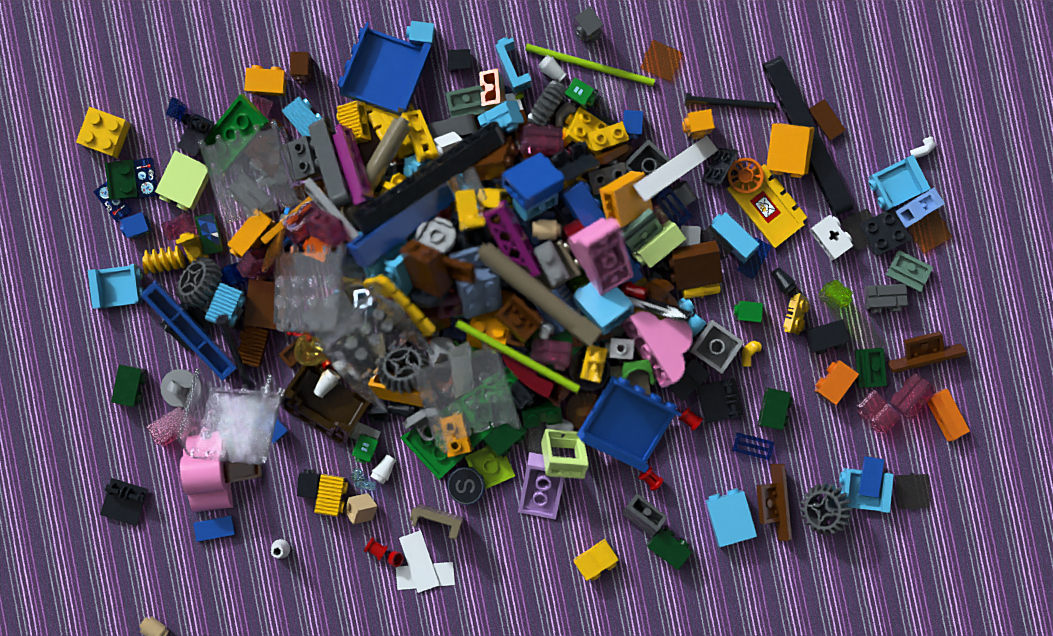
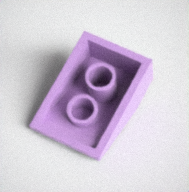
[518,452,565,519]

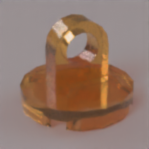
[566,393,598,429]

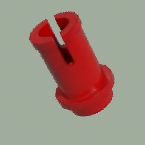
[622,281,648,300]

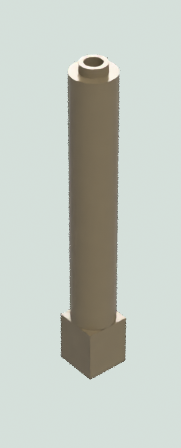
[323,116,411,249]
[477,243,602,346]

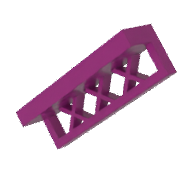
[332,124,375,207]
[482,200,543,277]

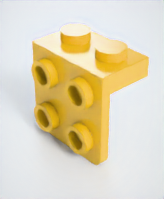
[557,107,608,155]

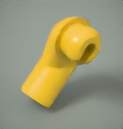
[742,341,762,366]

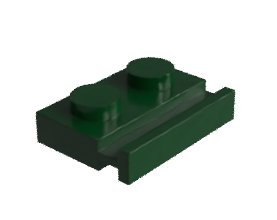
[104,160,138,201]
[854,348,887,388]

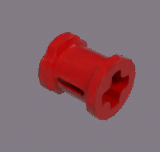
[678,406,703,432]
[638,466,664,491]
[363,537,388,561]

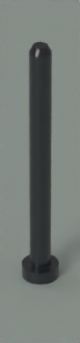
[684,93,776,110]
[215,314,252,388]

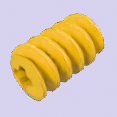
[142,245,186,275]

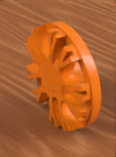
[727,158,764,194]

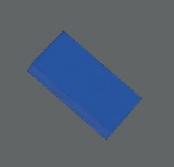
[858,456,885,498]
[193,515,236,542]

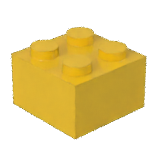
[76,107,131,159]

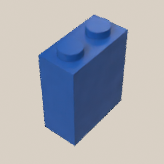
[502,153,564,211]

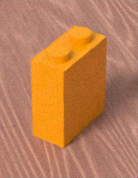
[766,123,814,178]
[599,171,653,228]
[227,208,277,259]

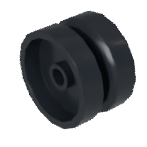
[564,349,611,394]

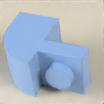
[896,188,945,227]

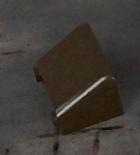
[280,358,374,445]

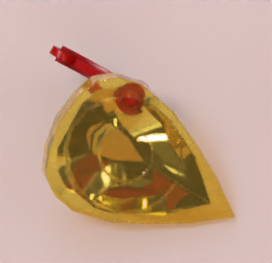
[287,332,334,366]

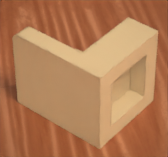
[344,494,377,524]

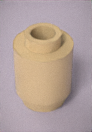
[533,220,561,240]
[139,616,169,636]

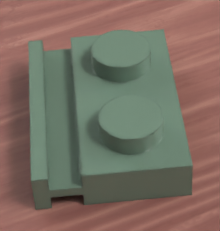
[445,85,485,118]
[621,209,663,253]
[885,250,933,292]

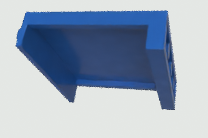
[337,22,432,116]
[577,375,681,473]

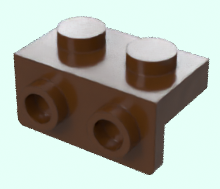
[494,295,543,343]

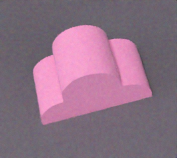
[568,218,633,296]
[620,312,692,388]
[180,431,233,512]

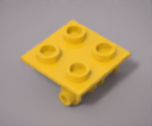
[783,293,810,335]

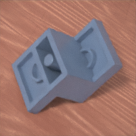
[449,244,503,319]

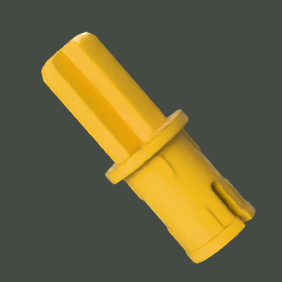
[682,283,721,300]

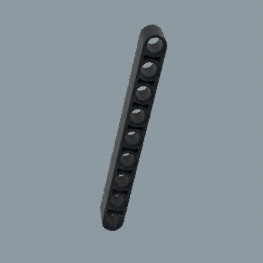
[762,56,853,217]
[352,121,507,234]

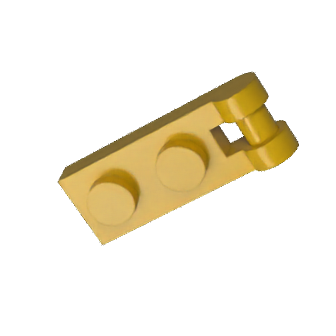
[401,109,438,163]

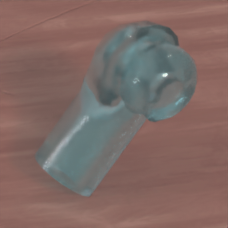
[351,468,376,491]

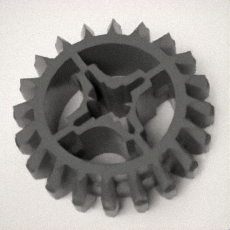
[528,80,567,131]
[176,257,223,308]
[377,344,430,394]
[800,483,853,536]

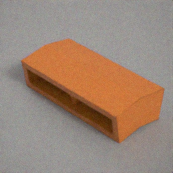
[925,388,970,442]

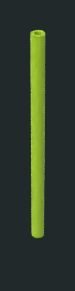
[525,44,655,86]
[456,320,580,393]

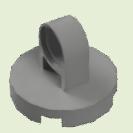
[416,218,456,255]
[160,369,200,407]
[402,403,439,441]

